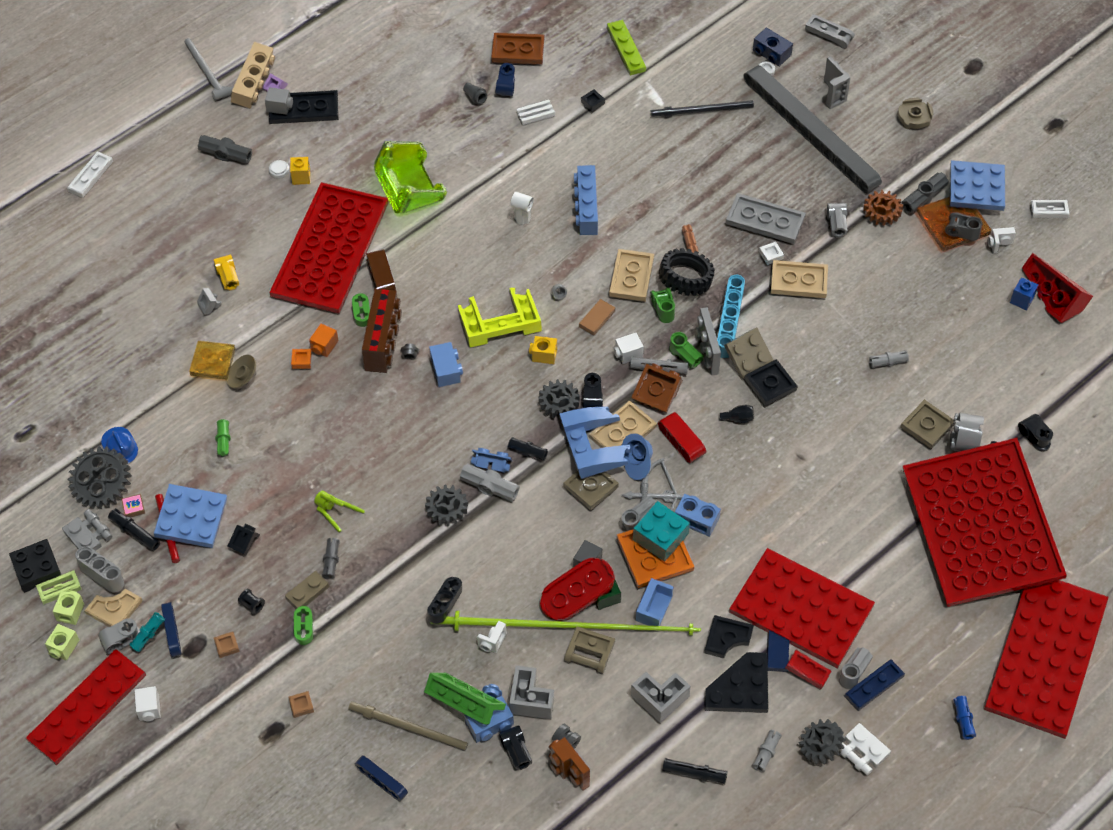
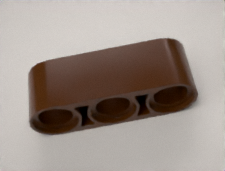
[366,249,396,291]

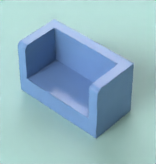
[636,578,674,626]

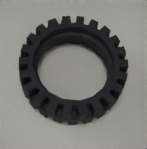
[658,248,715,296]

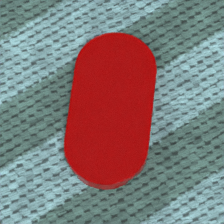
[540,558,615,621]

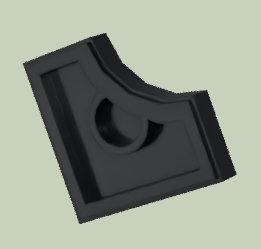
[704,615,754,658]

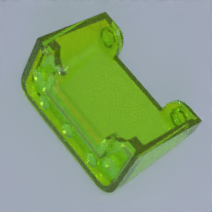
[374,141,447,214]

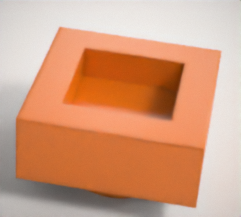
[291,349,312,369]

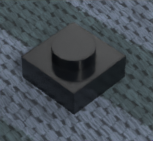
[581,89,605,112]

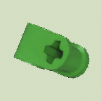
[650,287,675,323]

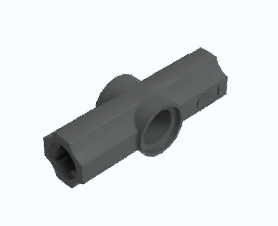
[197,135,252,163]
[901,172,949,214]

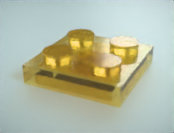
[189,341,235,380]

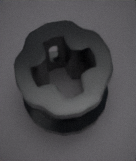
[238,588,265,615]

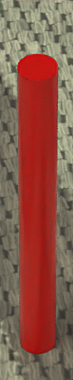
[155,494,180,563]

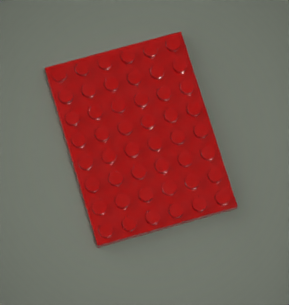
[903,438,1067,607]

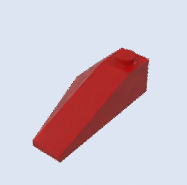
[1022,253,1093,323]

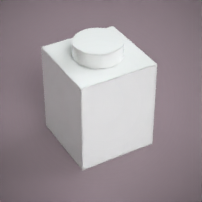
[613,333,644,364]
[135,686,161,722]

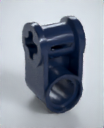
[496,63,515,96]

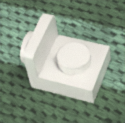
[988,227,1016,254]
[477,621,507,653]

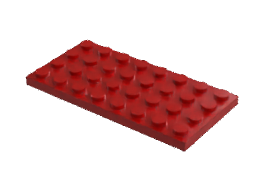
[269,182,389,314]
[984,580,1109,739]

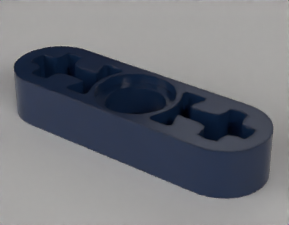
[161,602,182,657]
[354,755,408,801]

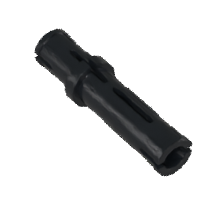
[108,508,160,551]
[662,758,728,784]

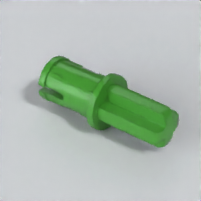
[215,419,231,457]

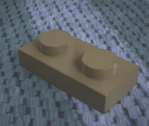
[285,571,329,609]

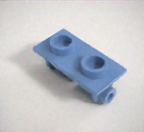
[471,448,513,473]

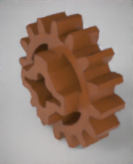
[863,190,903,226]

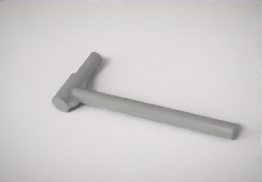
[184,38,234,100]

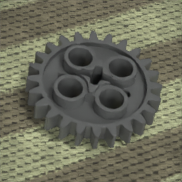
[68,446,132,509]

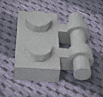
[62,509,112,551]

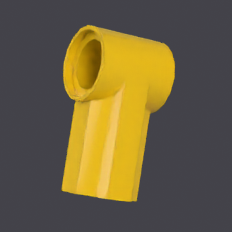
[213,254,239,291]

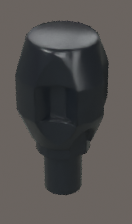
[720,405,755,423]

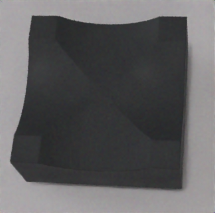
[9,539,61,593]

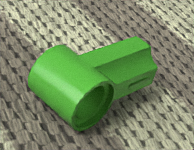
[669,332,704,368]

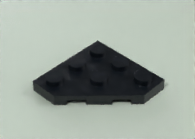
[705,652,769,713]

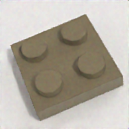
[724,327,773,378]
[900,399,954,449]
[563,471,619,510]

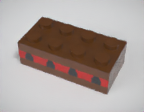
[362,289,402,373]

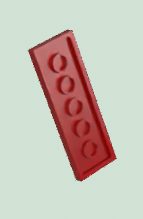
[26,649,146,766]

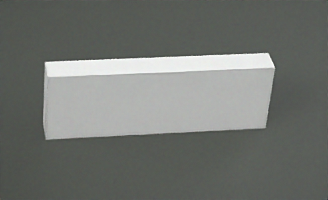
[67,151,113,198]

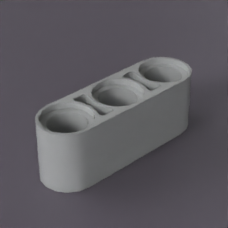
[75,546,125,592]

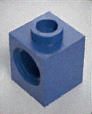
[1010,277,1038,311]

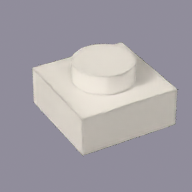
[759,242,784,265]

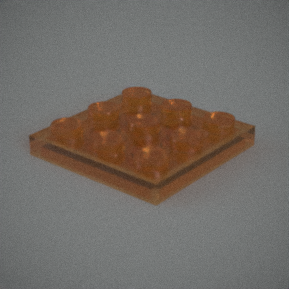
[917,197,992,251]

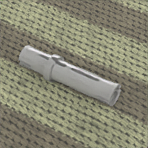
[631,357,688,375]

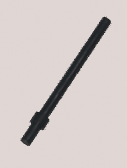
[650,100,754,117]

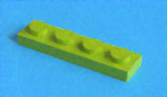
[607,19,646,76]

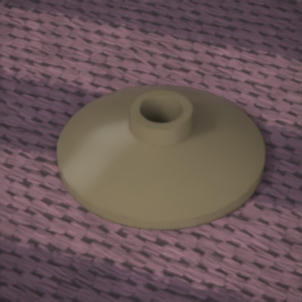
[227,355,256,389]

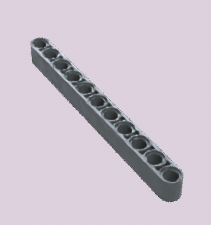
[743,65,882,193]

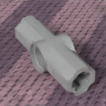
[460,463,520,502]

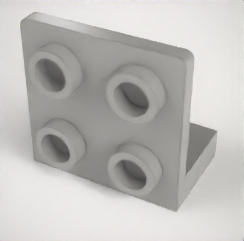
[824,57,850,109]

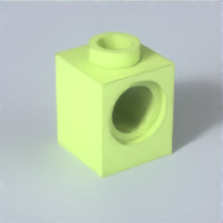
[53,590,84,625]
[45,624,80,661]

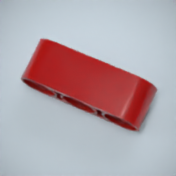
[658,412,706,463]

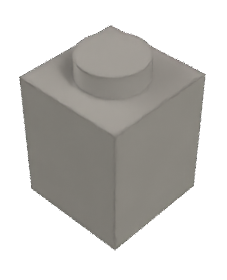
[265,87,293,114]

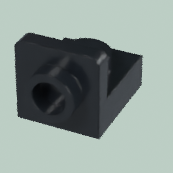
[227,523,260,555]

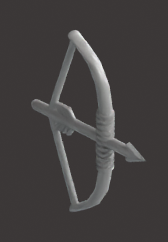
[622,458,684,511]

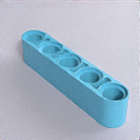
[717,275,745,358]

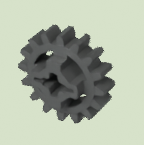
[538,379,580,419]
[425,484,468,526]
[799,719,846,764]

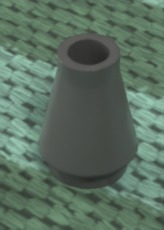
[463,83,487,104]

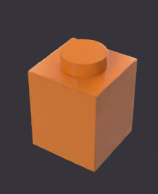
[309,323,339,357]

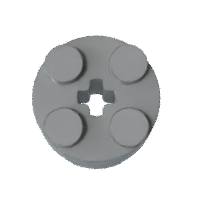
[950,413,984,452]

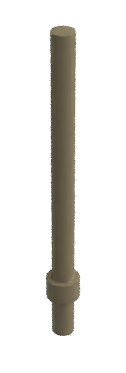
[349,701,468,751]

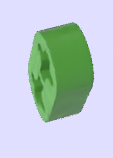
[352,293,370,327]
[294,606,313,645]

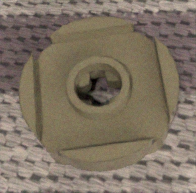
[898,98,933,129]

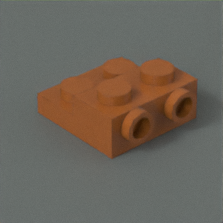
[631,363,683,413]
[548,737,590,791]

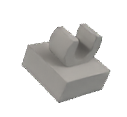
[197,288,221,315]

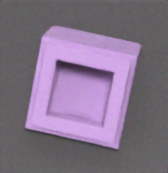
[263,73,288,91]

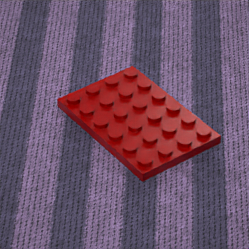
[729,548,875,669]

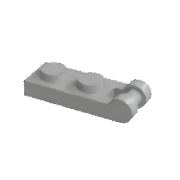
[805,14,855,48]

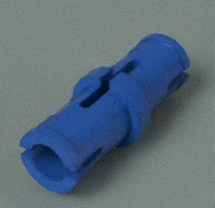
[953,696,976,740]

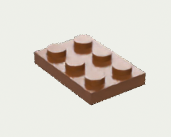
[491,33,545,64]

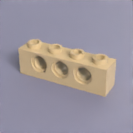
[231,42,275,109]

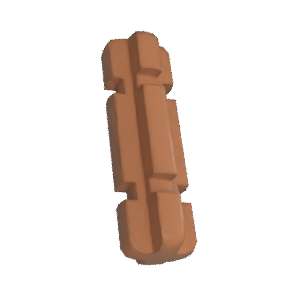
[682,224,698,253]

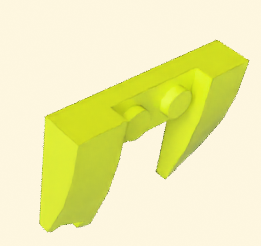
[458,288,542,348]

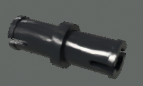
[508,437,548,461]

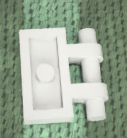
[839,723,891,775]

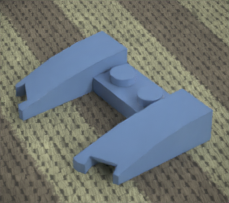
[560,406,631,479]

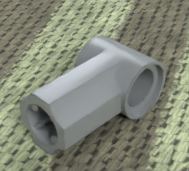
[827,203,848,238]
[622,496,656,531]
[839,647,873,689]

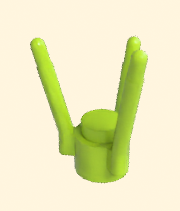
[314,490,365,532]

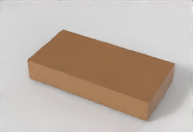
[579,299,615,335]

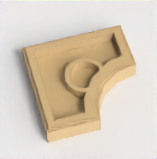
[84,589,143,627]

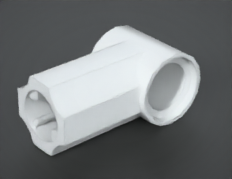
[510,192,534,225]

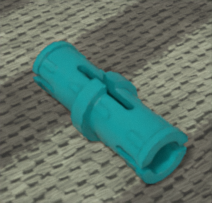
[129,612,165,652]

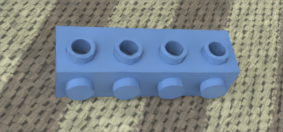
[574,165,598,235]

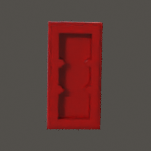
[785,650,832,690]

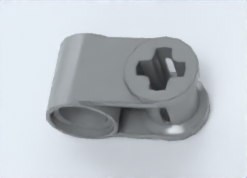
[98,618,140,654]

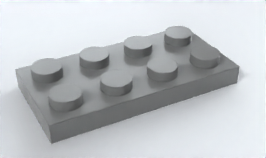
[726,193,806,244]

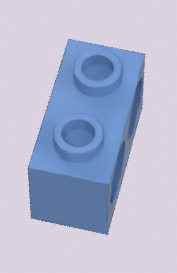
[675,494,721,537]

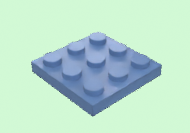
[950,160,1005,211]
[154,484,227,548]

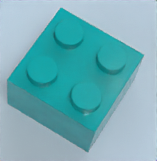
[633,501,690,562]

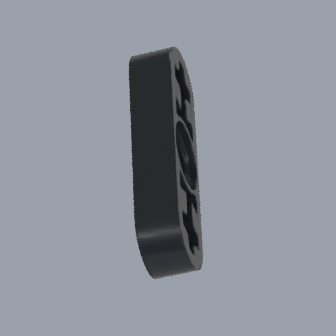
[427,577,462,624]

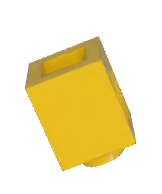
[290,157,310,185]
[529,336,557,364]

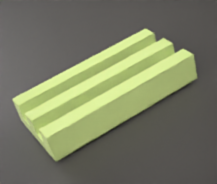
[36,570,82,605]

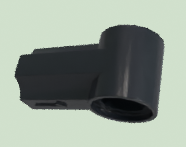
[499,725,532,770]

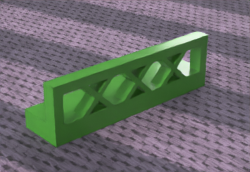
[424,673,506,724]

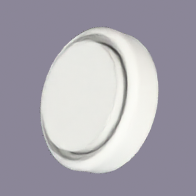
[269,160,289,178]

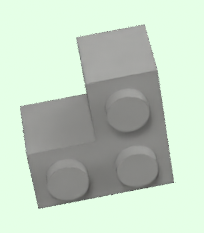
[509,666,554,719]
[631,672,691,723]

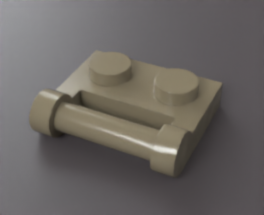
[564,626,615,673]

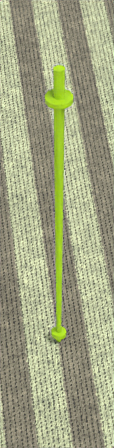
[431,611,701,636]

